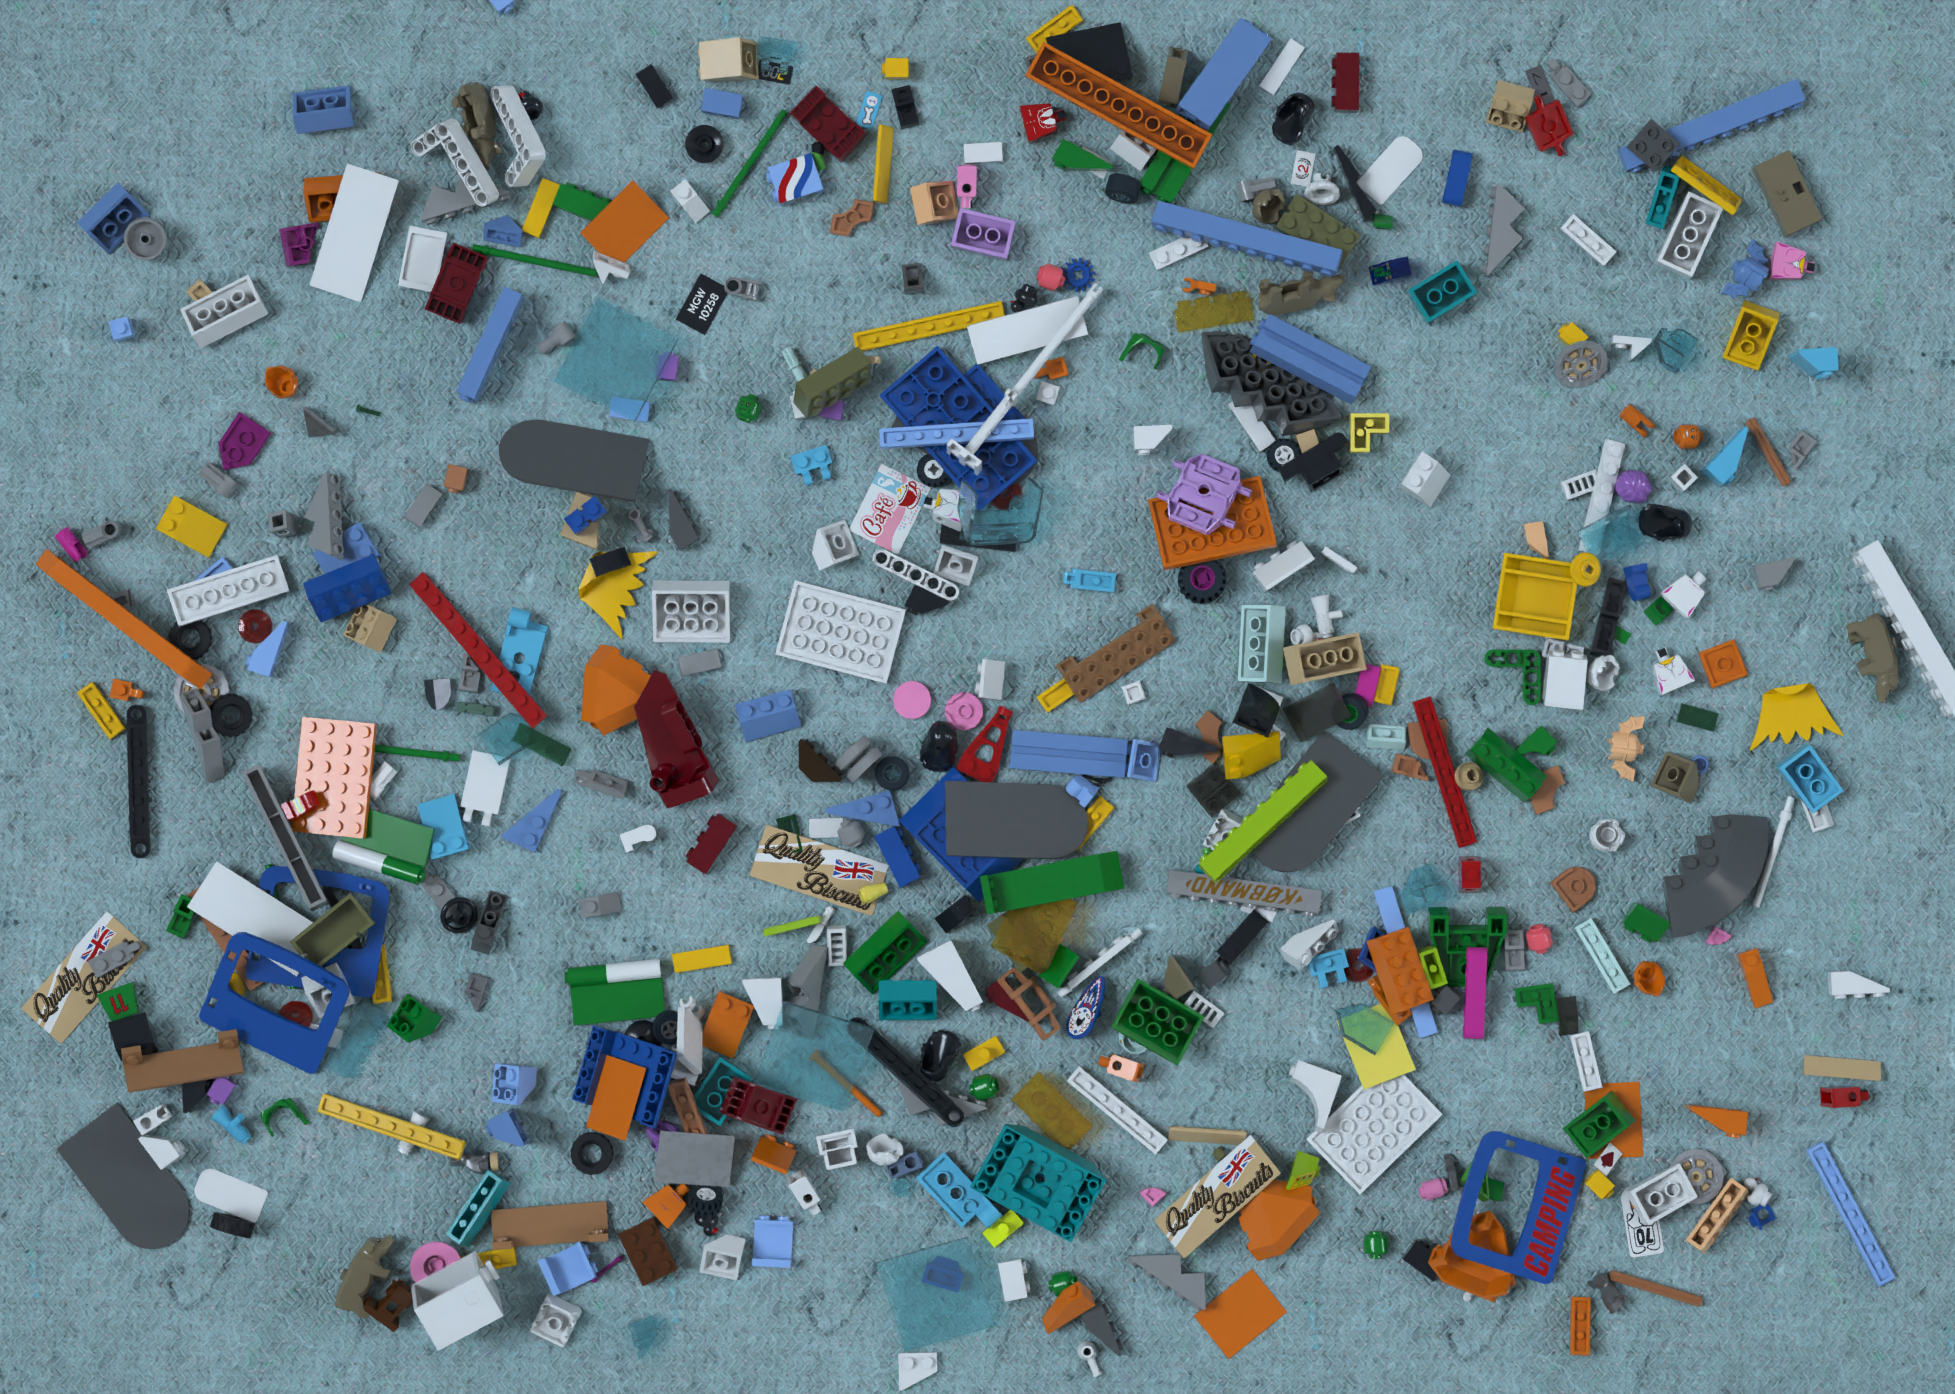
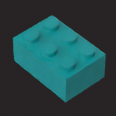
[1406,260,1477,325]
[879,979,937,1020]
[694,1056,753,1126]

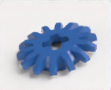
[1062,258,1095,292]

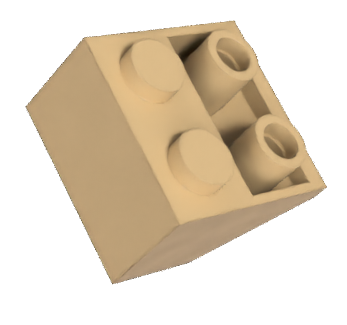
[1486,80,1535,132]
[343,604,397,653]

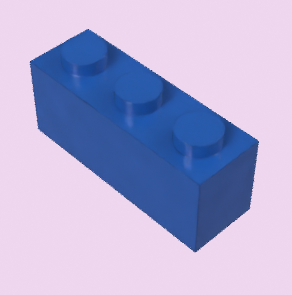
[874,826,922,888]

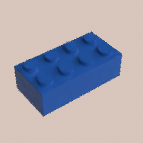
[303,554,392,622]

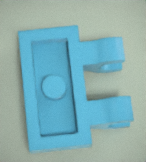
[790,445,833,486]
[1308,948,1349,989]

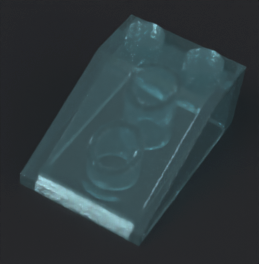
[1578,505,1646,563]

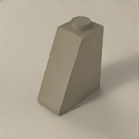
[1159,46,1188,105]

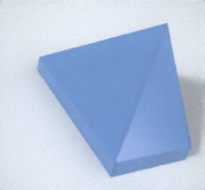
[483,215,523,247]

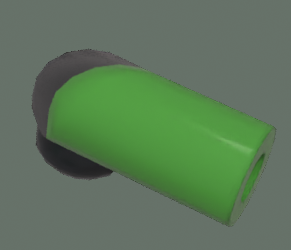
[811,142,826,171]

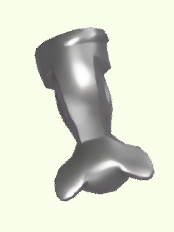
[450,1152,488,1175]
[1587,1272,1628,1314]

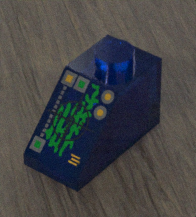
[1368,256,1412,286]

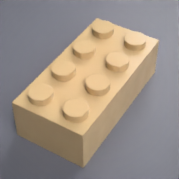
[1283,632,1367,685]

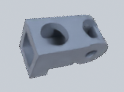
[886,1149,925,1179]

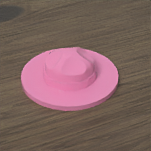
[410,1241,461,1282]

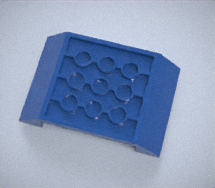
[899,767,1024,903]
[572,1026,677,1129]

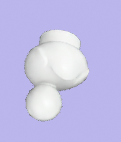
[1290,624,1323,645]
[1744,1177,1772,1207]

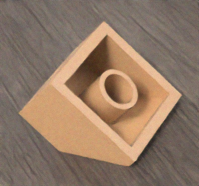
[910,181,959,225]

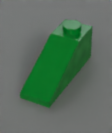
[1052,139,1113,171]

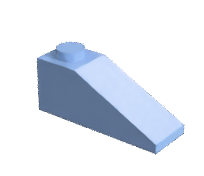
[246,621,290,677]

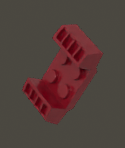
[789,85,867,163]
[425,242,489,324]
[719,1076,797,1135]

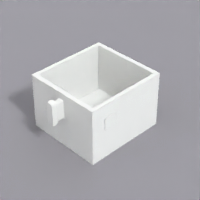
[411,1251,503,1351]

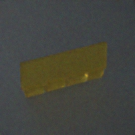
[1174,290,1254,333]

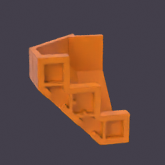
[581,644,651,736]
[1238,1179,1320,1261]
[1428,1211,1516,1303]

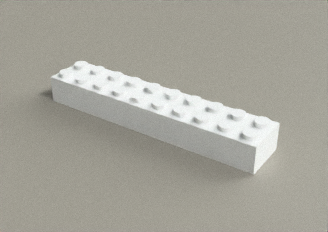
[1852,540,1955,719]

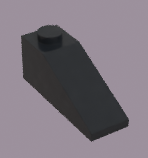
[1158,727,1222,758]
[1216,909,1268,965]

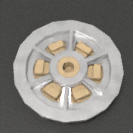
[1553,341,1608,388]
[174,664,229,712]
[1669,1149,1724,1205]

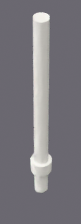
[1752,796,1795,908]

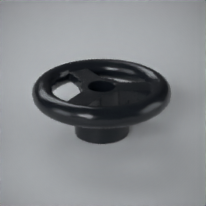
[440,897,478,933]

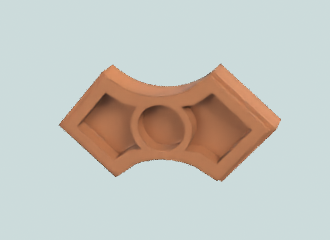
[829,199,875,237]
[1195,710,1223,764]
[1530,765,1565,815]

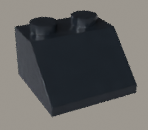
[108,1012,159,1062]

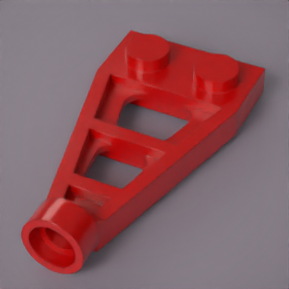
[956,706,1013,782]

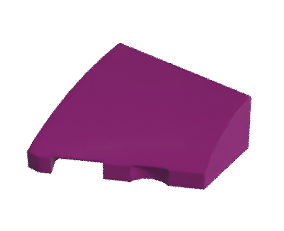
[279,222,319,267]

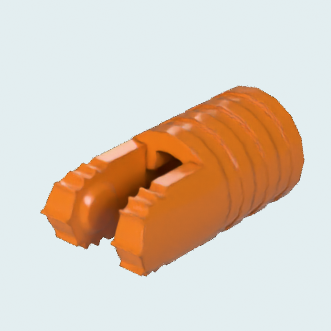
[1619,403,1656,438]

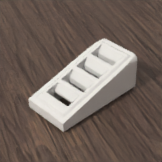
[1560,469,1597,501]
[826,925,847,966]
[1184,990,1224,1028]

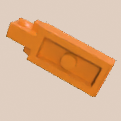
[1367,974,1412,1026]

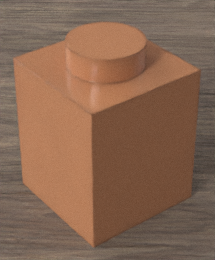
[444,464,469,494]

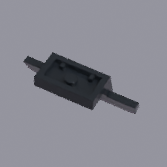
[1279,432,1349,492]

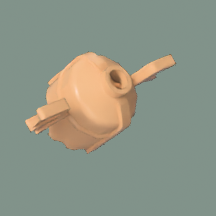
[1608,715,1645,782]

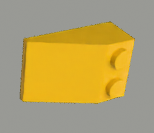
[1722,300,1780,371]
[156,495,228,558]
[1222,731,1281,779]

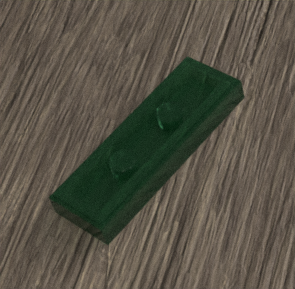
[511,723,571,766]

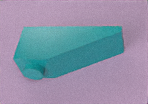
[1645,165,1681,229]

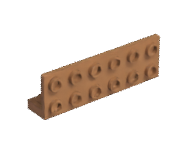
[1056,604,1176,703]
[121,1029,244,1093]
[491,1201,609,1250]

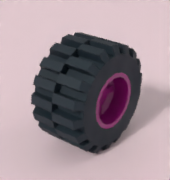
[1178,560,1227,604]

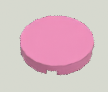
[893,681,931,719]
[945,692,983,730]

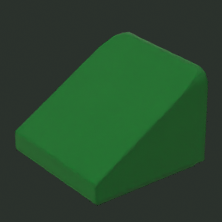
[1372,214,1393,231]
[1644,596,1673,625]
[1488,1178,1505,1202]

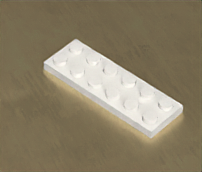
[167,555,289,627]

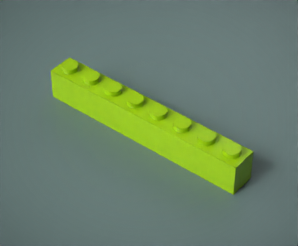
[1199,760,1327,884]

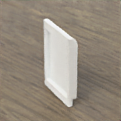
[398,226,448,292]

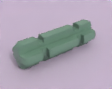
[457,702,495,716]

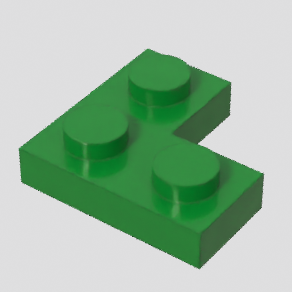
[1514,983,1558,1024]

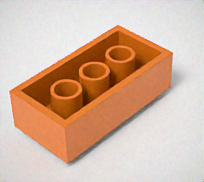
[1366,927,1434,1014]

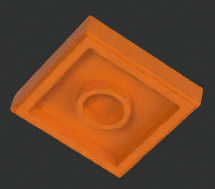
[1698,639,1748,689]

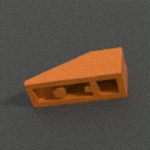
[1736,948,1773,1008]
[1042,1281,1095,1334]

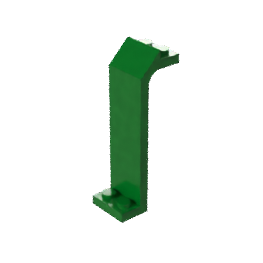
[980,851,1125,915]

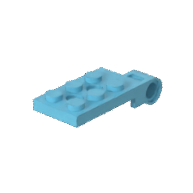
[916,1152,1003,1229]

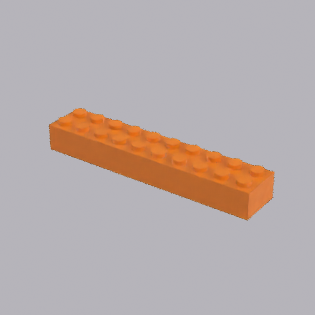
[1025,42,1212,170]

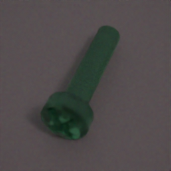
[356,404,381,417]

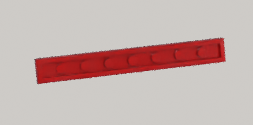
[1412,696,1477,848]

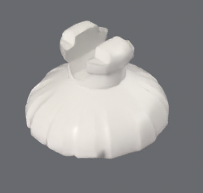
[1304,173,1340,206]

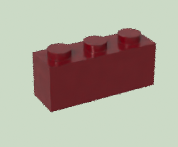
[1331,52,1359,113]
[686,814,738,874]

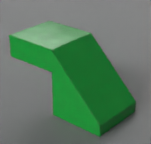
[166,894,196,940]

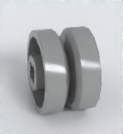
[124,216,167,261]
[835,735,883,783]

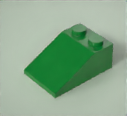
[1563,1090,1636,1158]

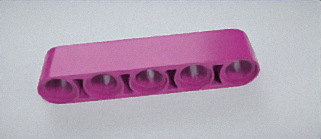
[1463,947,1487,1039]

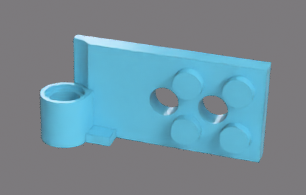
[491,607,548,695]

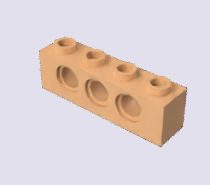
[1686,1178,1750,1255]

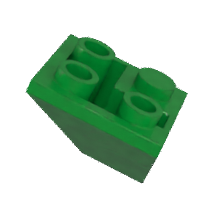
[387,994,442,1043]

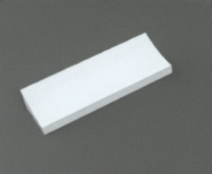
[967,296,1088,365]

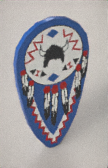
[1066,976,1105,1040]

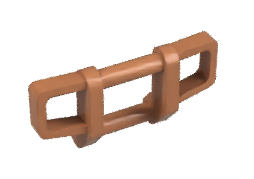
[997,968,1060,1041]

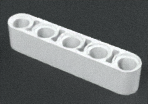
[873,549,959,601]

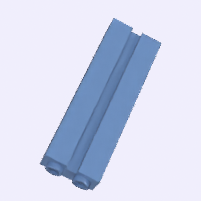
[1175,18,1272,132]
[457,286,525,403]
[1249,314,1371,405]
[1010,730,1131,778]

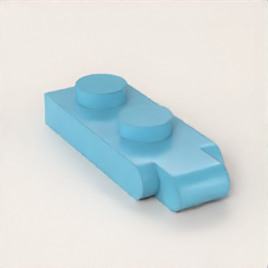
[1063,569,1116,593]

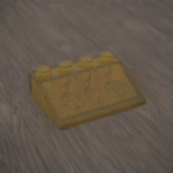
[991,899,1078,974]

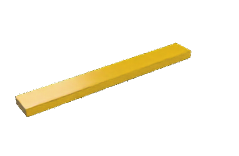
[852,301,1005,351]
[317,1093,466,1160]

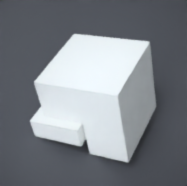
[816,1128,858,1170]

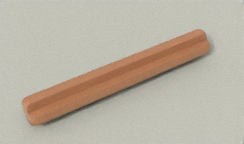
[1746,417,1791,486]

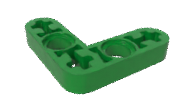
[1484,650,1541,705]

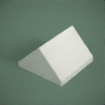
[933,545,979,586]

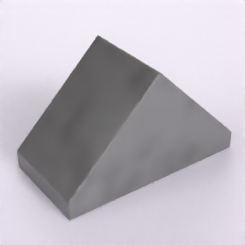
[902,263,924,295]

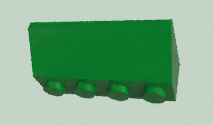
[1465,728,1547,802]
[843,911,928,995]

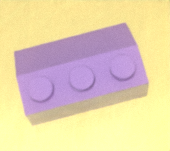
[951,208,1016,261]

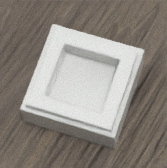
[1121,680,1146,705]

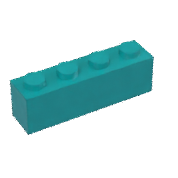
[446,1170,511,1247]

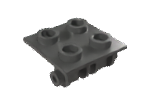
[1627,119,1680,172]

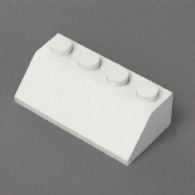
[180,274,268,349]

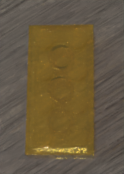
[1011,1071,1093,1150]

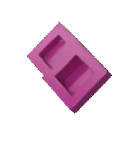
[1355,663,1381,707]

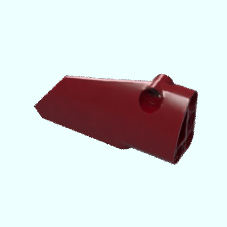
[634,670,719,808]

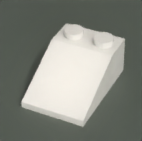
[1625,1163,1698,1225]

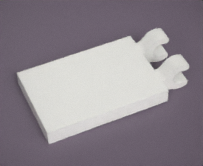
[460,750,511,827]
[677,996,705,1075]

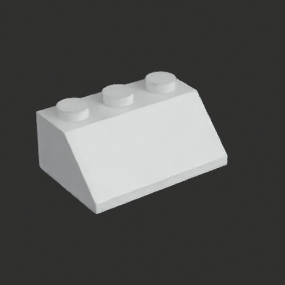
[1252,540,1315,592]

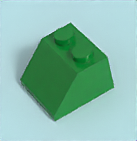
[1621,903,1670,943]
[1038,943,1080,989]

